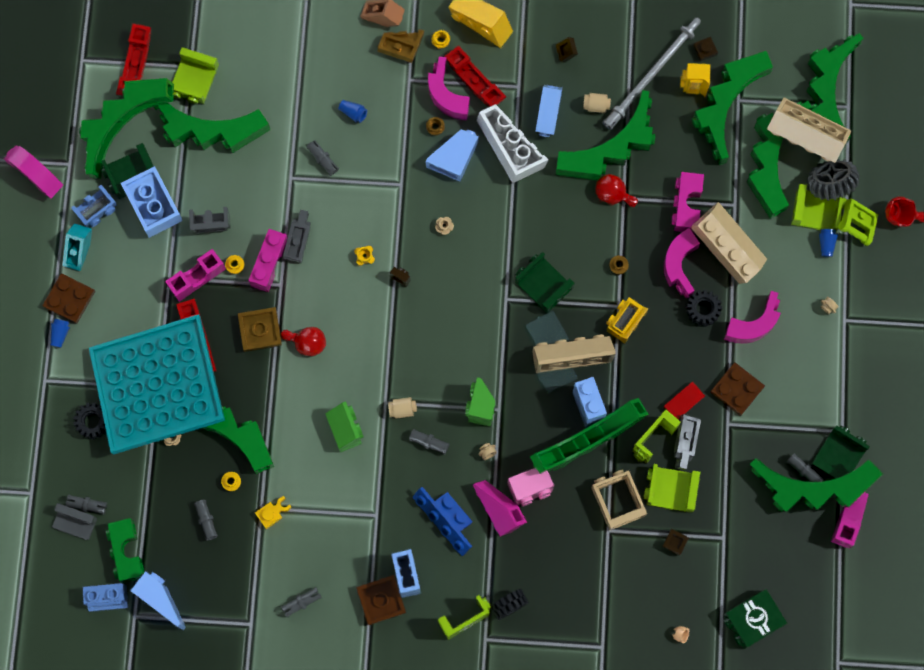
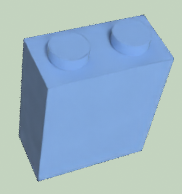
[572,377,607,428]
[392,549,421,598]

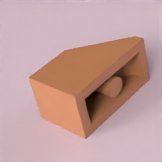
[360,0,405,27]

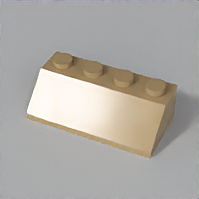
[767,98,851,163]
[691,202,767,284]
[532,334,616,373]

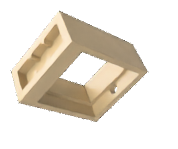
[592,470,647,531]

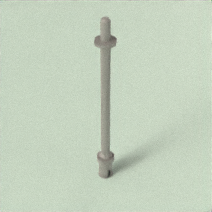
[602,18,700,130]

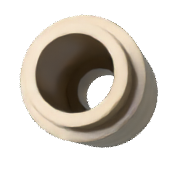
[583,93,611,113]
[388,397,417,419]

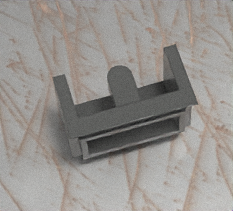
[189,207,231,233]

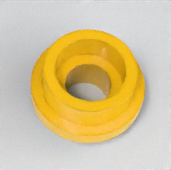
[432,30,450,49]
[225,255,244,274]
[221,472,241,491]

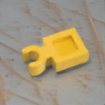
[255,496,292,529]

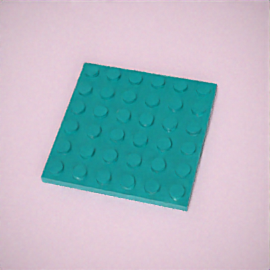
[89,314,225,455]

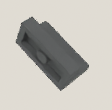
[52,503,97,540]

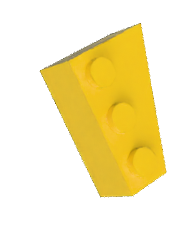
[449,0,513,48]

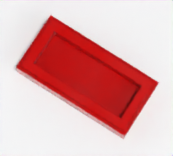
[663,381,705,420]

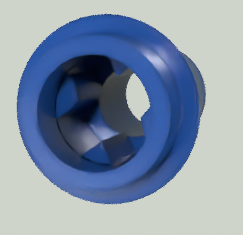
[339,100,368,123]
[819,229,838,257]
[50,319,70,348]

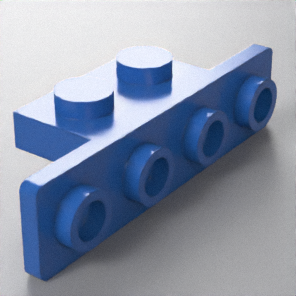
[413,487,472,556]

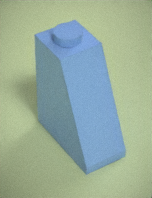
[535,85,563,137]
[426,129,478,181]

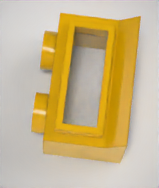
[680,63,710,97]
[606,297,648,344]

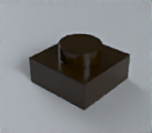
[556,37,578,62]
[693,37,718,62]
[390,267,410,287]
[662,529,689,556]

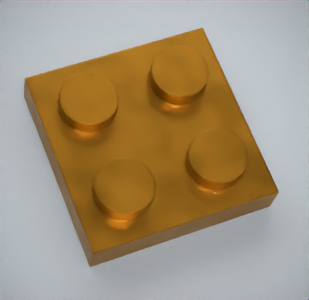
[238,307,282,352]

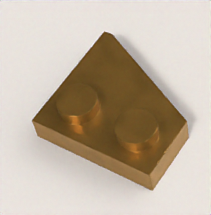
[377,30,424,63]

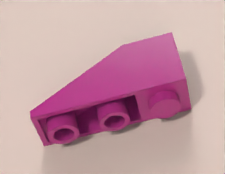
[473,480,527,537]
[831,493,869,549]

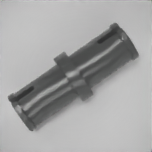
[306,140,339,176]
[409,429,450,455]
[786,453,824,482]
[66,494,107,515]
[194,500,218,541]
[281,587,322,618]

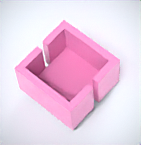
[507,468,554,507]

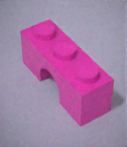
[671,172,704,234]
[248,229,288,292]
[165,249,226,302]

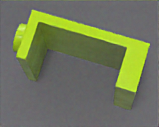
[172,47,219,105]
[791,184,847,232]
[632,410,681,463]
[644,464,700,513]
[438,595,491,640]

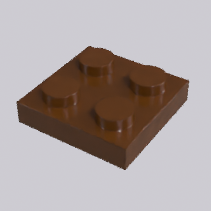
[42,273,96,324]
[710,362,765,416]
[356,575,406,626]

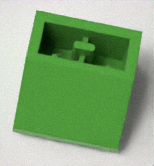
[465,377,496,427]
[325,401,364,453]

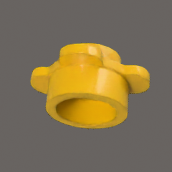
[354,246,375,266]

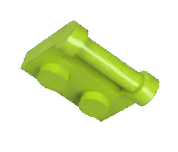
[838,199,878,246]

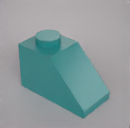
[62,223,92,271]

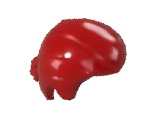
[596,174,638,207]
[885,196,924,227]
[281,327,326,357]

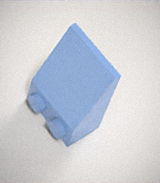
[121,166,183,238]
[131,572,186,630]

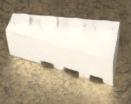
[477,104,548,183]

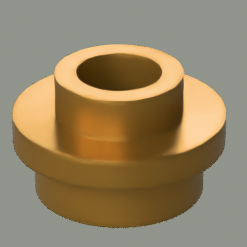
[426,117,445,136]
[609,256,629,275]

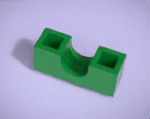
[106,518,145,583]

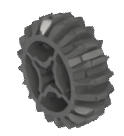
[807,159,860,201]

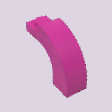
[428,57,470,121]
[3,145,64,199]
[664,228,700,299]
[724,291,781,344]

